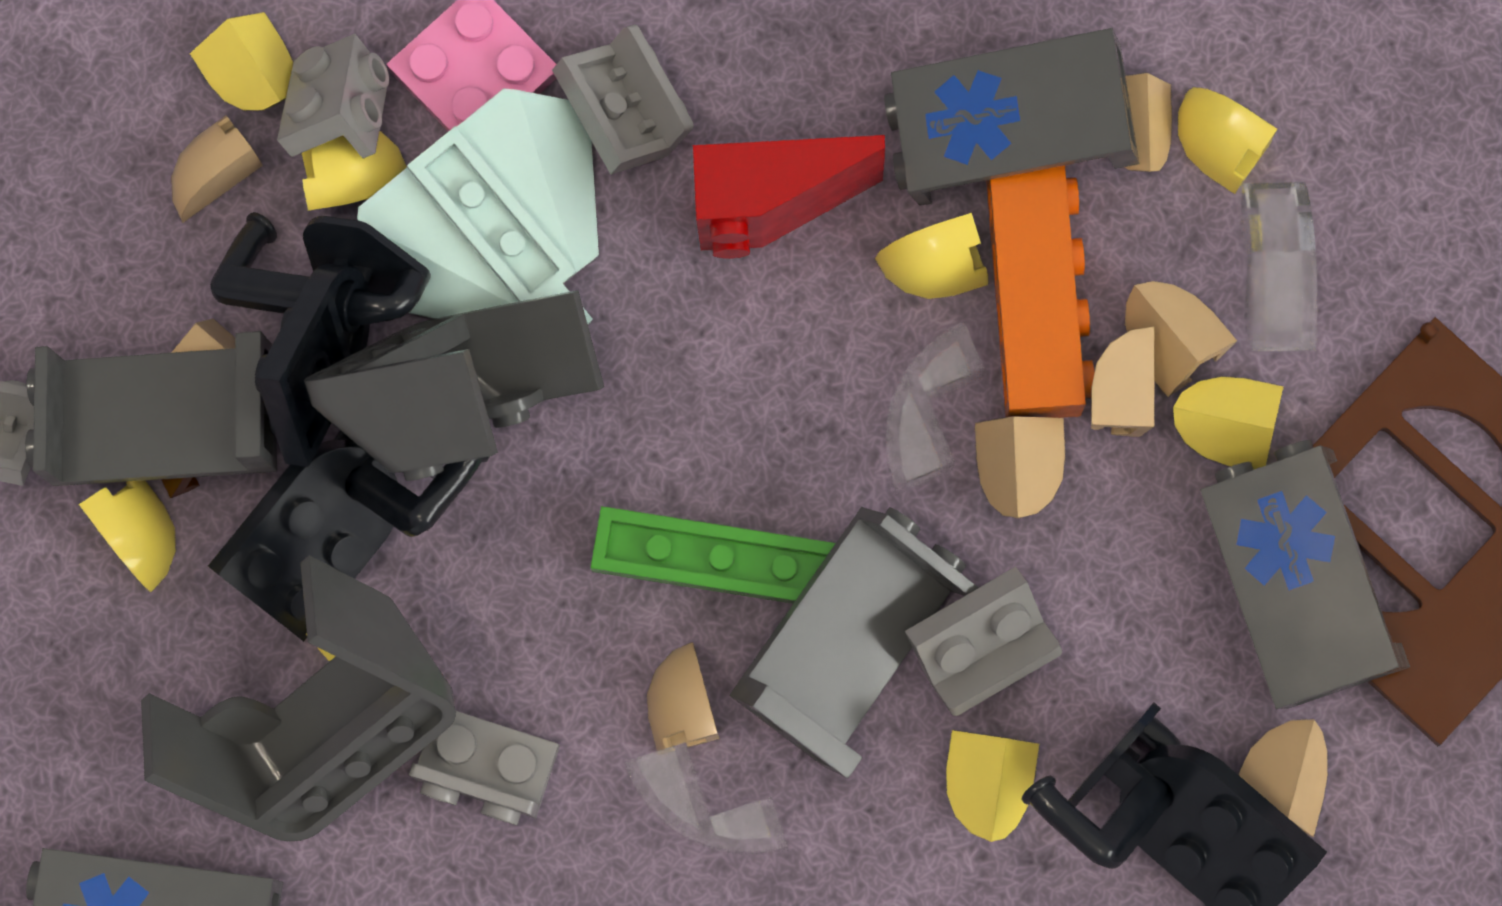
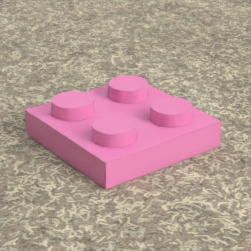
[386,0,557,131]

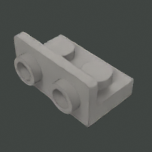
[905,566,1062,716]
[409,711,560,825]

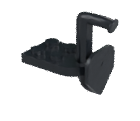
[210,212,431,468]
[208,430,490,642]
[1021,702,1327,906]

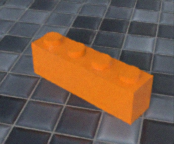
[986,165,1095,418]

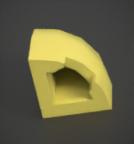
[190,12,293,110]
[1178,87,1277,194]
[302,131,407,211]
[875,213,988,299]
[1173,377,1283,469]
[79,480,176,592]
[946,730,1039,842]

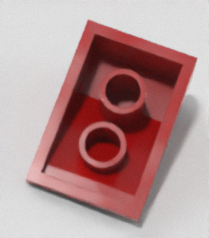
[693,135,885,259]

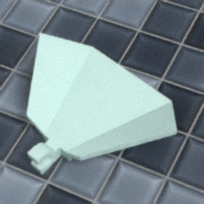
[357,88,599,324]

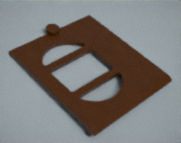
[1313,317,1502,747]

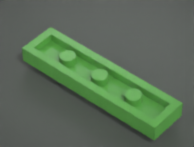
[590,506,836,604]

